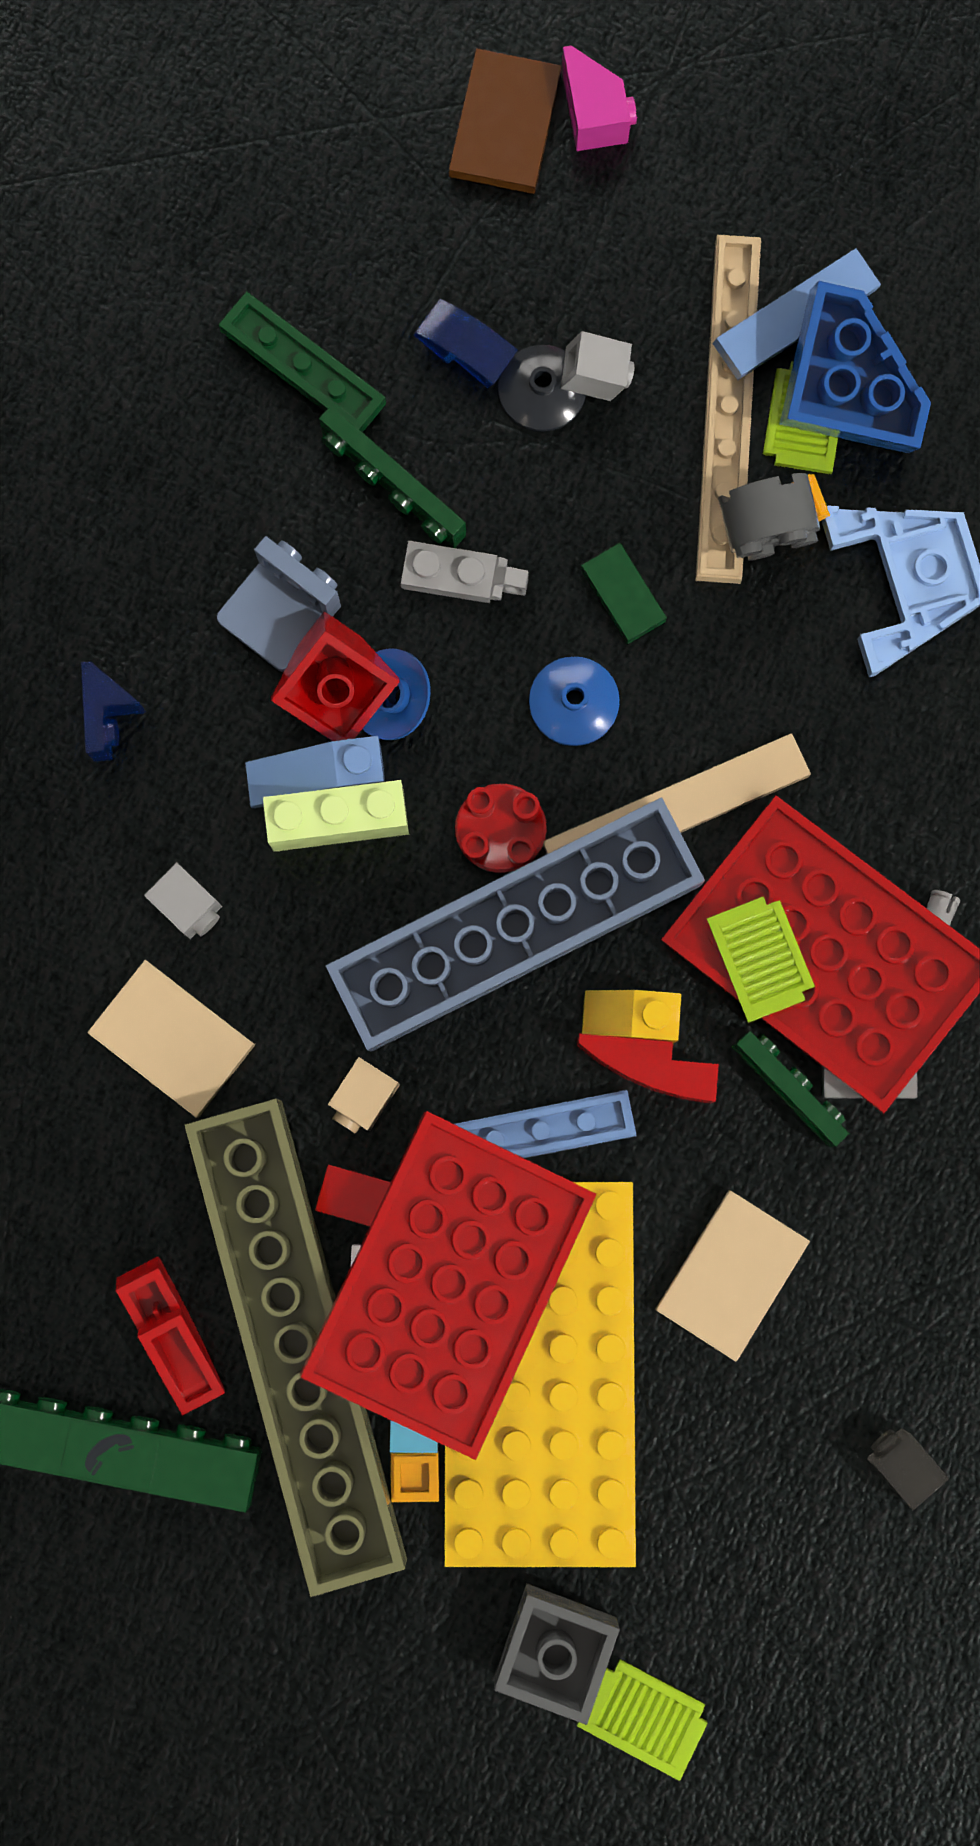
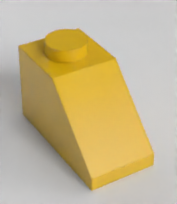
[582,990,681,1044]

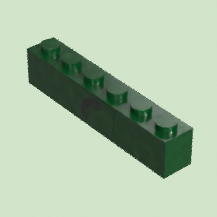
[0,1389,262,1512]

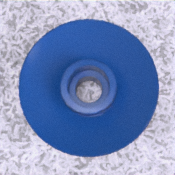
[363,649,431,740]
[529,657,619,746]

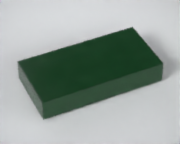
[581,543,667,644]

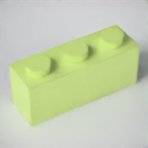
[263,780,409,851]

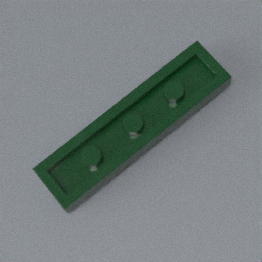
[219,291,386,433]
[319,406,466,548]

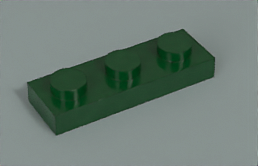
[732,1031,849,1147]

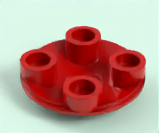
[455,784,547,873]

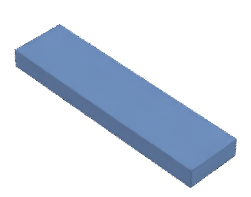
[713,249,881,380]
[455,1090,637,1158]

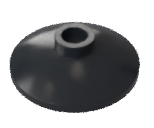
[498,345,586,432]

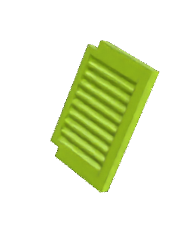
[763,361,838,474]
[707,897,815,1023]
[577,1659,708,1781]

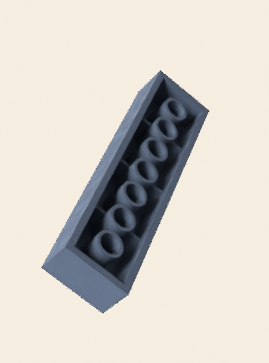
[326,797,705,1052]

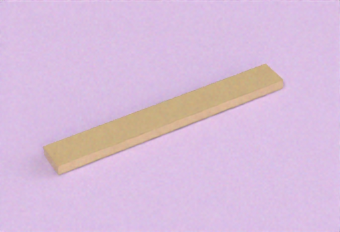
[696,235,761,584]

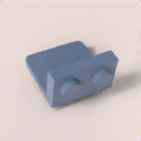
[217,536,341,672]

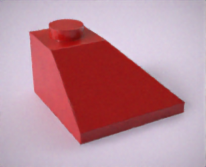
[271,611,400,741]

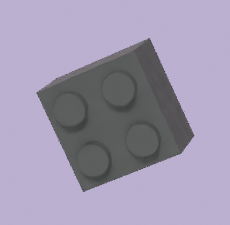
[494,1584,620,1725]

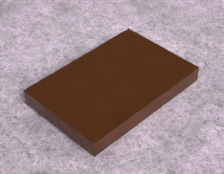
[449,48,562,194]

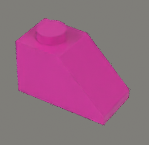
[561,46,637,151]

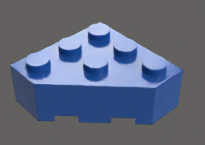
[779,281,931,453]

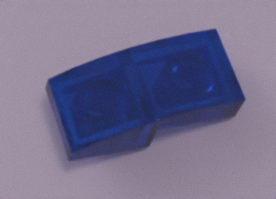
[414,299,517,388]

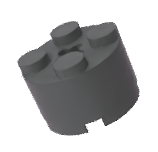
[718,473,820,560]

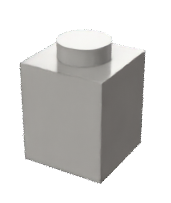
[561,331,634,401]
[144,862,222,939]

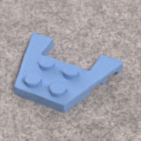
[822,506,980,677]

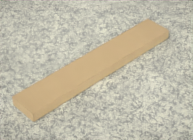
[543,733,811,854]

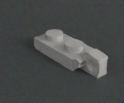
[401,541,529,603]

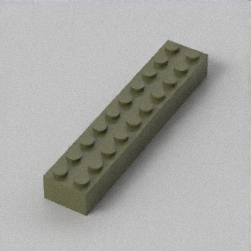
[185,1099,407,1597]

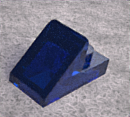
[81,662,145,761]

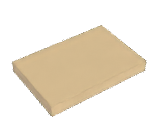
[87,960,255,1118]
[655,1190,810,1362]

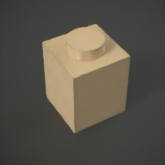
[328,1057,400,1133]

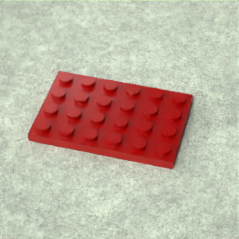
[661,796,980,1114]
[299,1111,597,1460]

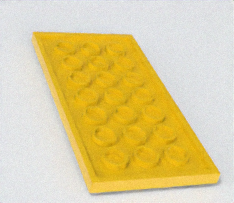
[445,1182,636,1567]

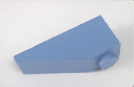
[246,736,385,808]

